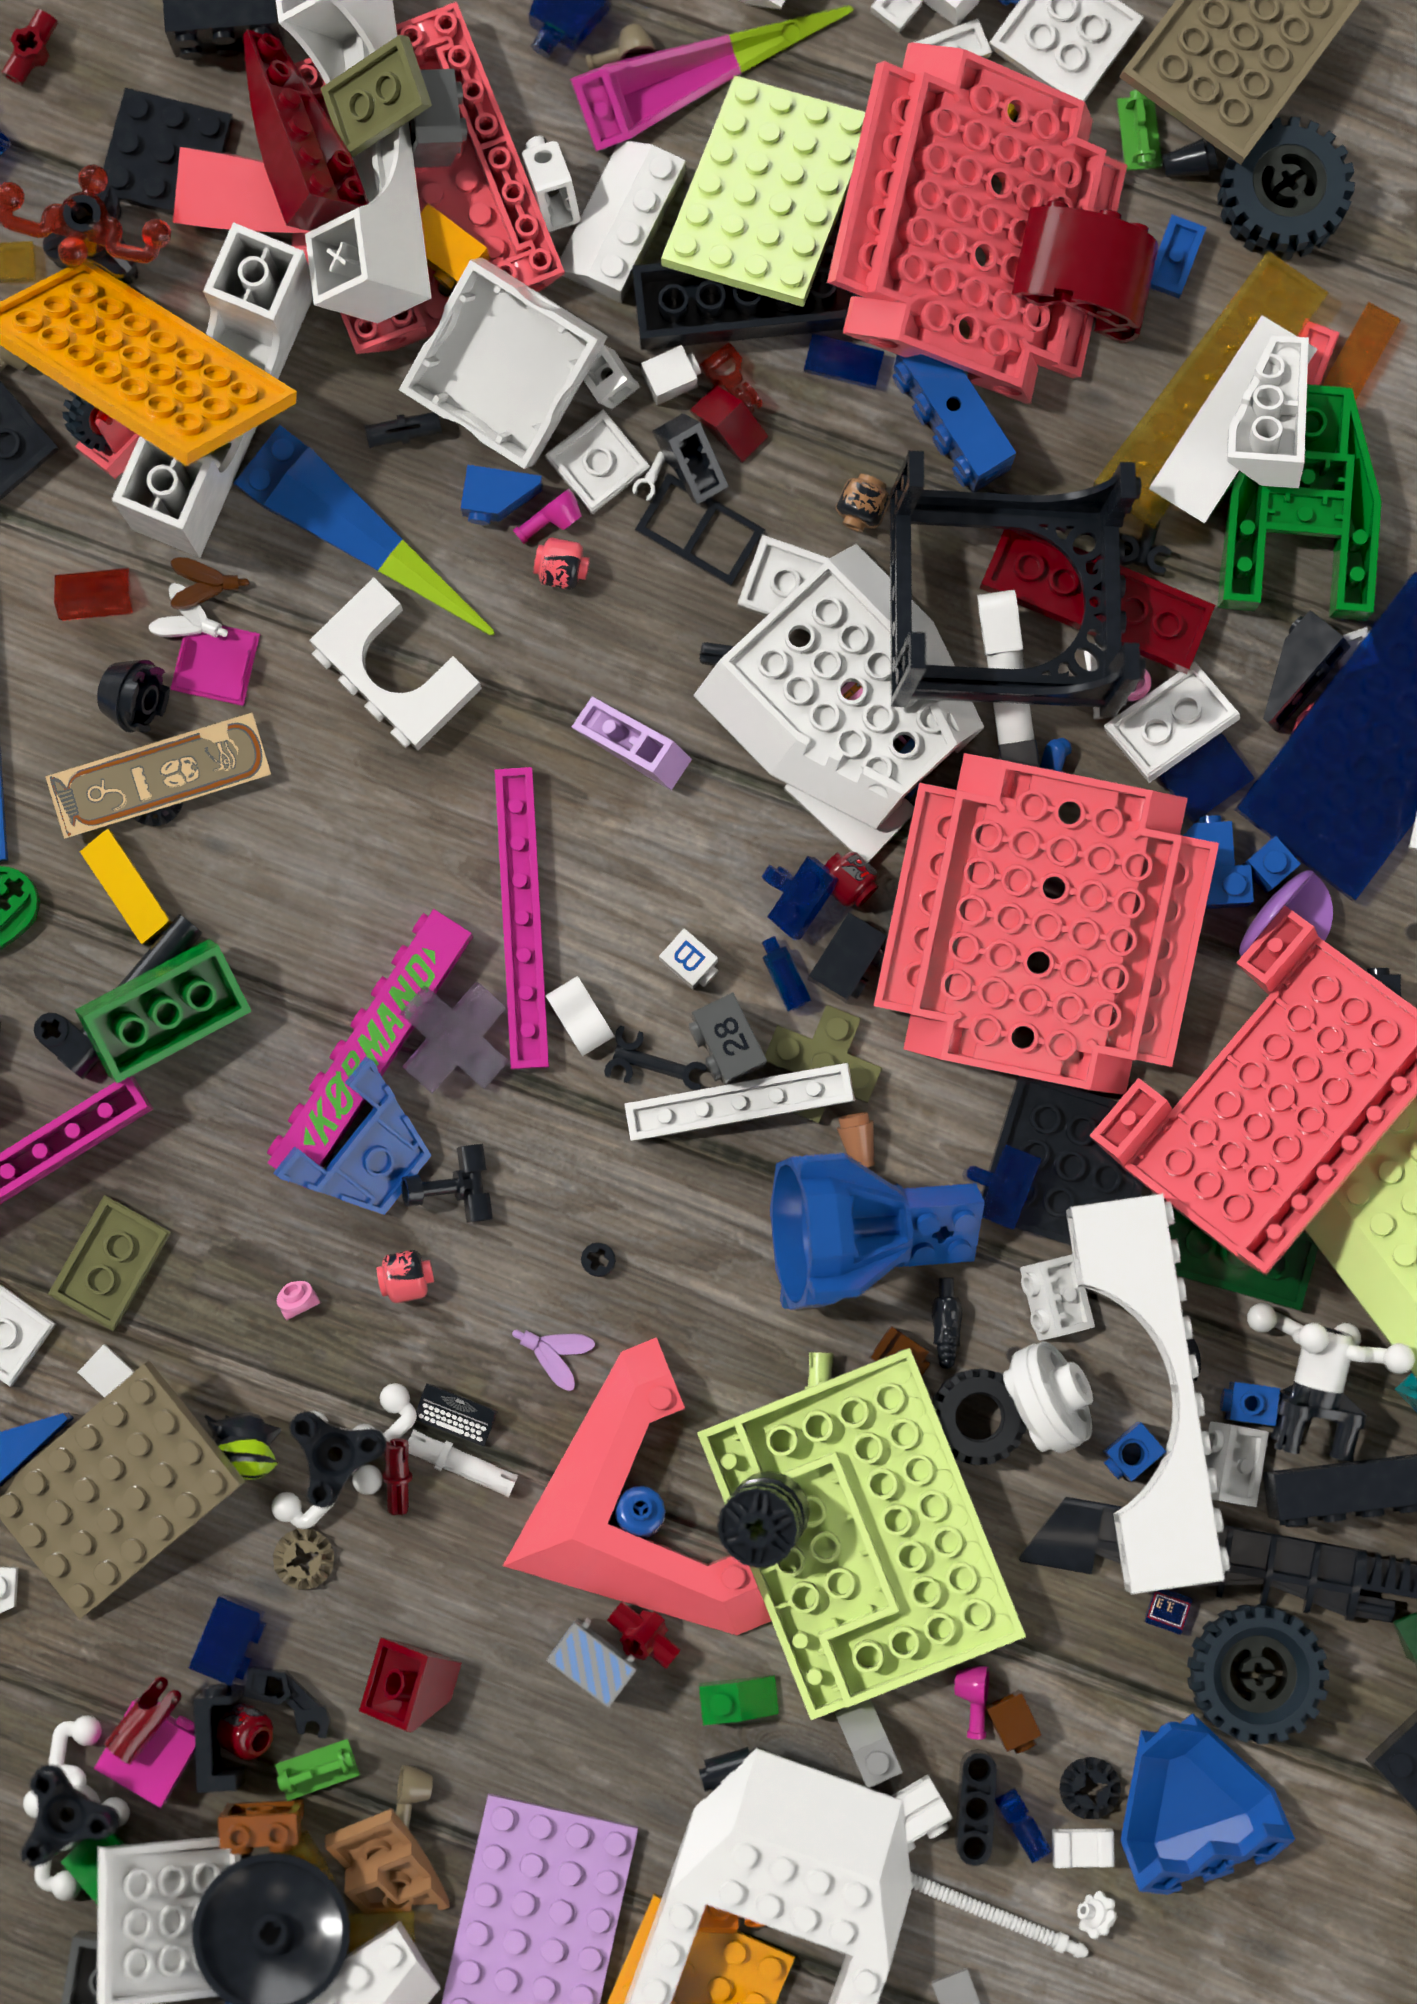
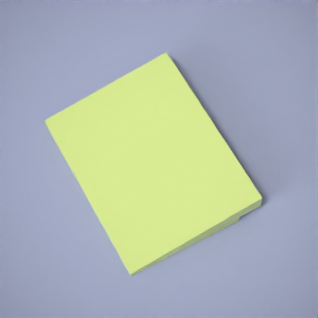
[697,1348,1026,1720]

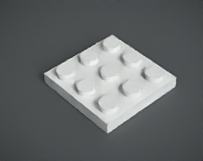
[989,0,1144,101]

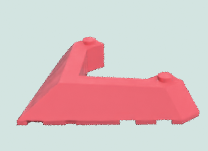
[503,1337,771,1635]

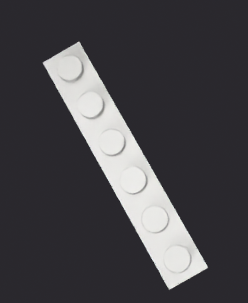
[624,1063,855,1141]

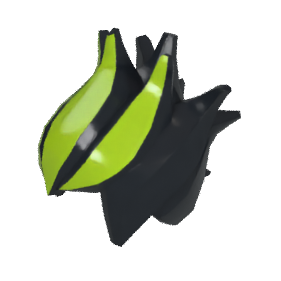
[204,1412,281,1480]

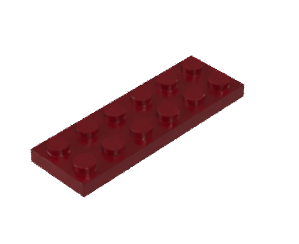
[979,529,1216,674]

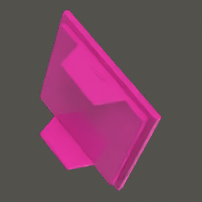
[170,625,260,706]

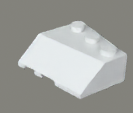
[310,1921,441,2004]

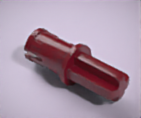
[382,1438,413,1515]

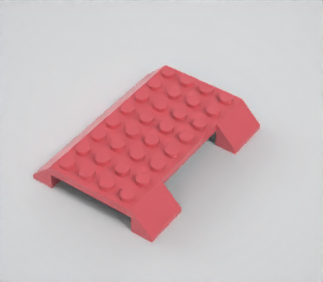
[1089,906,1417,1275]

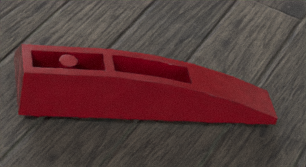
[243,30,369,231]

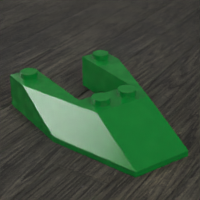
[1217,384,1382,621]

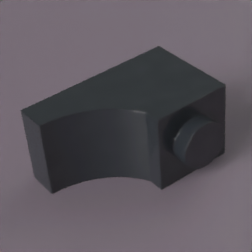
[652,413,729,505]

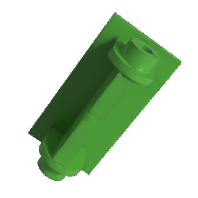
[1117,90,1162,171]
[275,1738,360,1801]

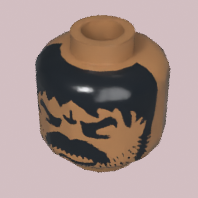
[836,474,890,533]

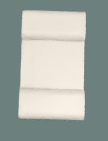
[1052,1828,1115,1868]

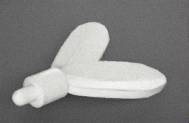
[148,583,228,637]

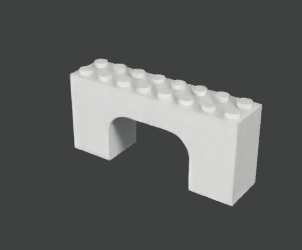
[112,222,313,558]

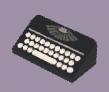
[416,1383,498,1446]

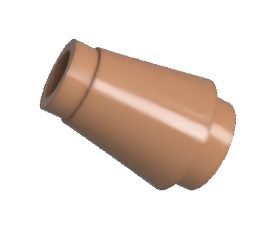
[837,1112,875,1168]

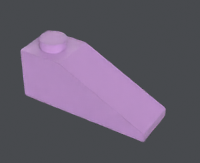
[572,697,692,790]

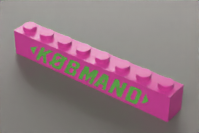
[267,909,473,1189]

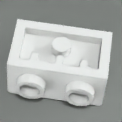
[1020,1254,1095,1341]
[1205,1421,1269,1507]

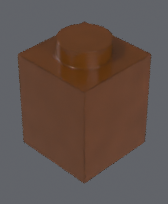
[986,1690,1042,1754]

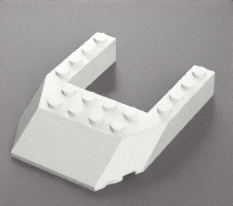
[624,1748,912,2004]

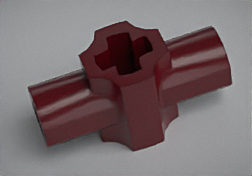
[1,9,58,86]
[606,1601,681,1669]

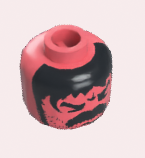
[533,538,590,590]
[376,1250,434,1303]

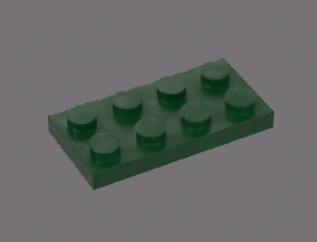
[1168,1207,1318,1311]

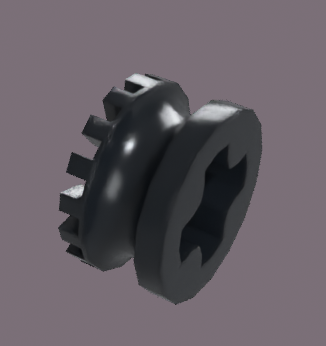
[581,1242,616,1277]

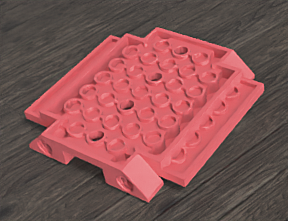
[827,42,1127,404]
[874,753,1219,1095]

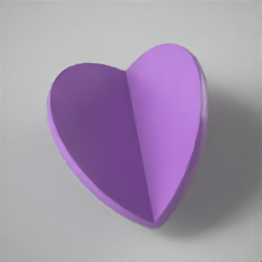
[1239,870,1333,957]

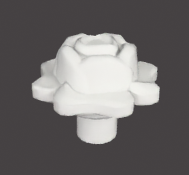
[1077,1891,1117,1939]

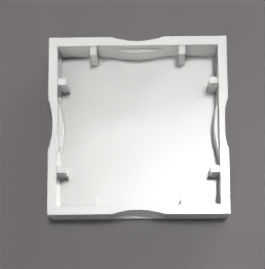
[399,257,608,469]

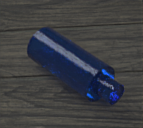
[762,936,812,1012]

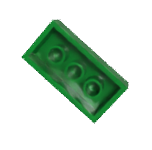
[75,939,252,1083]

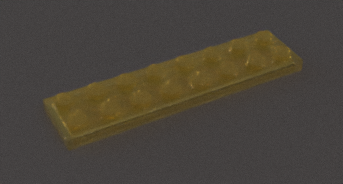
[1093,251,1329,528]

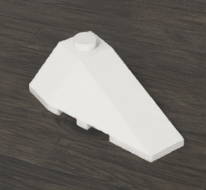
[1227,335,1309,488]

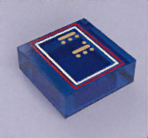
[1143,1589,1193,1635]

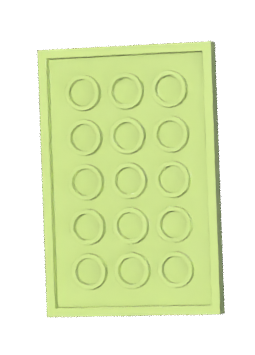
[661,75,866,307]

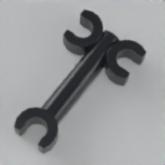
[1120,474,1172,576]
[604,1026,707,1091]

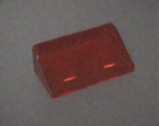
[54,568,133,620]

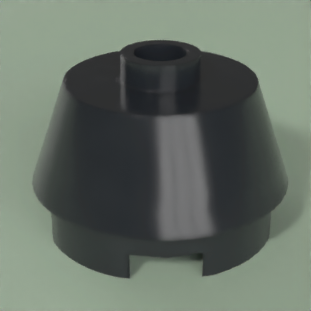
[97,660,170,733]

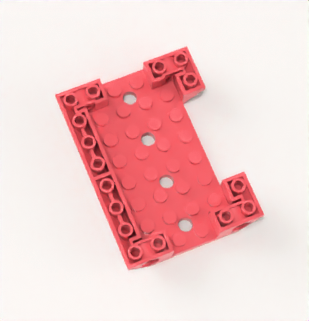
[294,2,565,354]

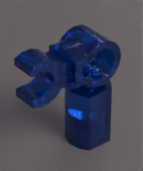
[995,1787,1053,1863]

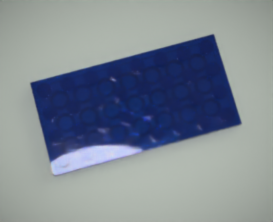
[1234,572,1417,901]

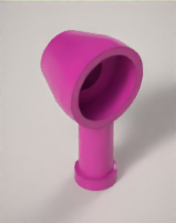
[513,488,582,544]
[955,1666,989,1740]

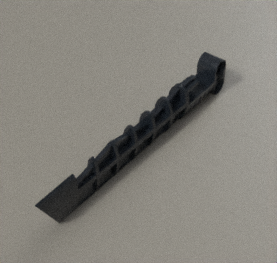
[1019,1497,1417,1623]

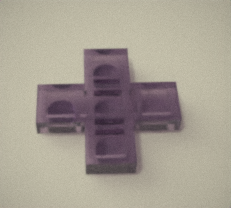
[400,982,509,1094]

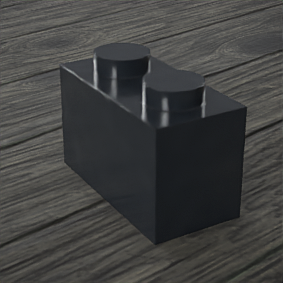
[808,913,887,1003]

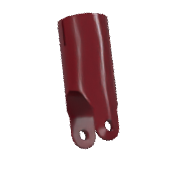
[104,1676,182,1765]

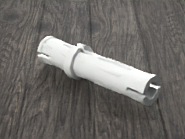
[408,1429,518,1498]

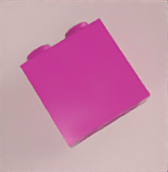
[94,1697,195,1807]

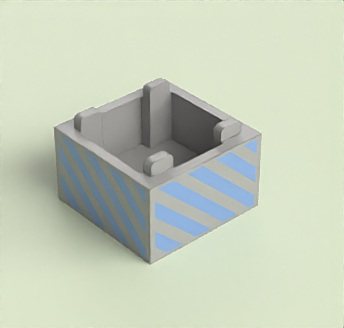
[546,1617,638,1708]

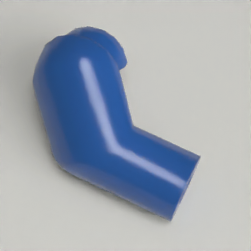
[1040,738,1072,773]

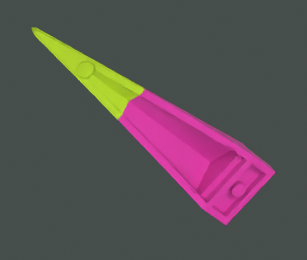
[570,6,854,151]

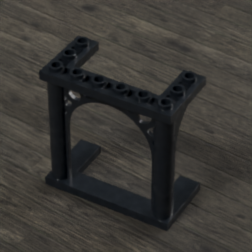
[890,450,1146,717]

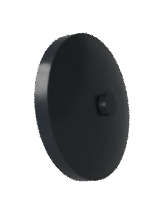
[192,1853,350,2004]

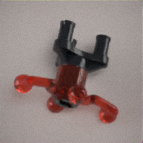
[0,164,172,285]

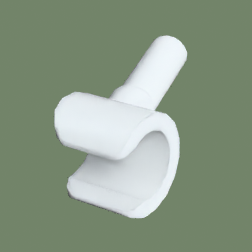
[633,452,665,501]

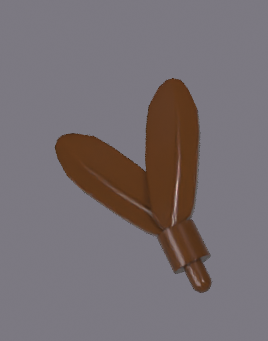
[171,557,250,609]

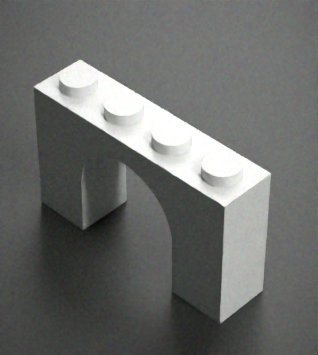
[310,577,481,751]

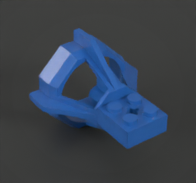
[770,1153,985,1310]

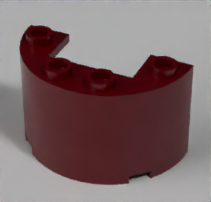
[1011,201,1159,343]

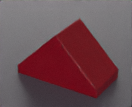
[690,385,768,463]

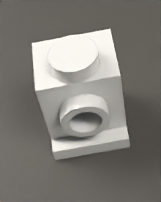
[584,345,640,409]

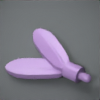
[512,1330,595,1391]

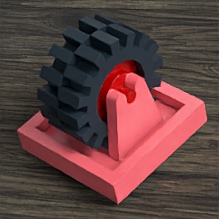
[62,391,139,479]

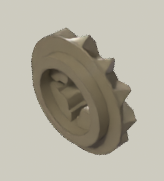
[273,1528,334,1590]

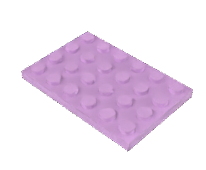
[442,1793,638,2004]

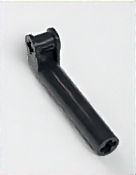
[34,914,202,1079]

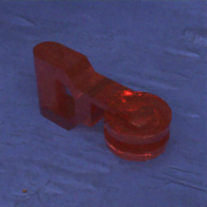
[699,342,763,414]

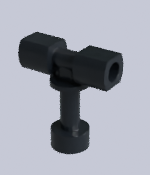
[401,1144,493,1223]

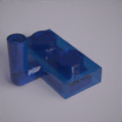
[962,1145,1041,1230]

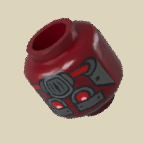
[822,851,879,907]
[216,1703,273,1760]

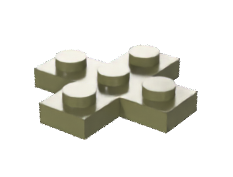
[765,1004,882,1124]

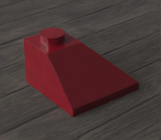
[359,1637,462,1732]

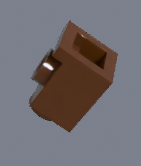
[869,1326,930,1376]

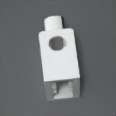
[522,136,581,232]

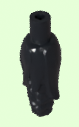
[932,1277,962,1369]

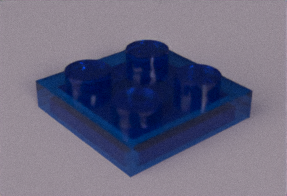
[1159,732,1255,823]

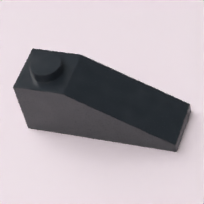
[1263,610,1351,732]

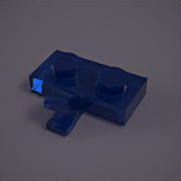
[761,856,838,940]

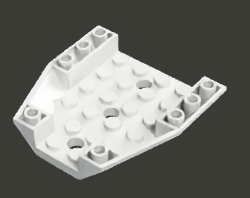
[694,544,984,829]

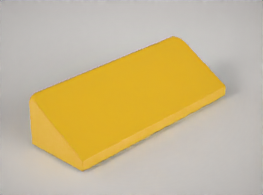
[80,829,172,945]

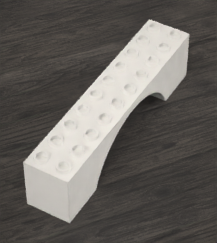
[276,0,432,323]
[1066,1194,1229,1594]

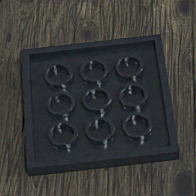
[981,1075,1144,1246]

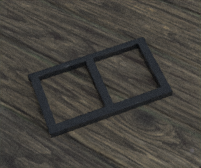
[635,473,766,586]

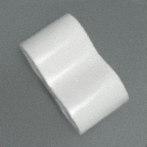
[545,976,615,1056]

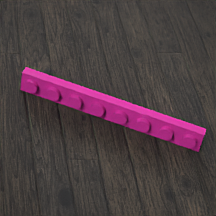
[495,767,549,1070]

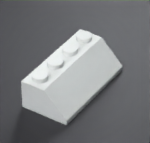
[560,141,686,303]

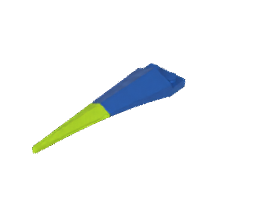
[234,425,494,635]

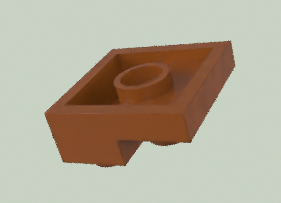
[218,1799,304,1854]

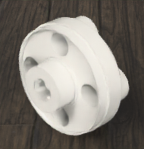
[1003,1341,1093,1453]

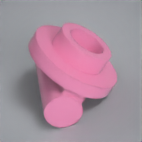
[277,1281,320,1321]

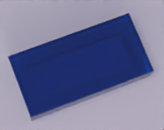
[803,333,884,389]

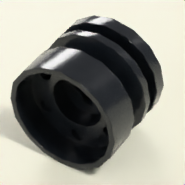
[717,1471,810,1568]

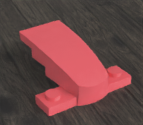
[173,147,310,265]

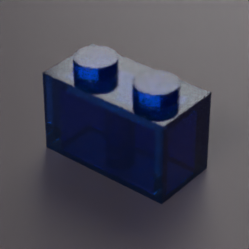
[188,1594,267,1686]

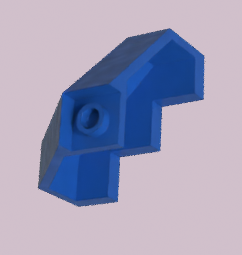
[1120,1713,1295,1895]

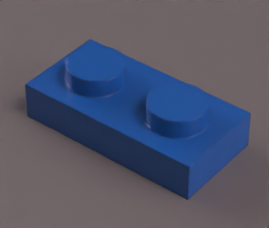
[1150,214,1207,299]

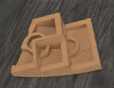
[325,1809,449,1914]

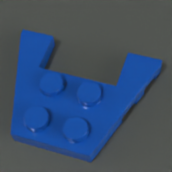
[273,1057,432,1215]

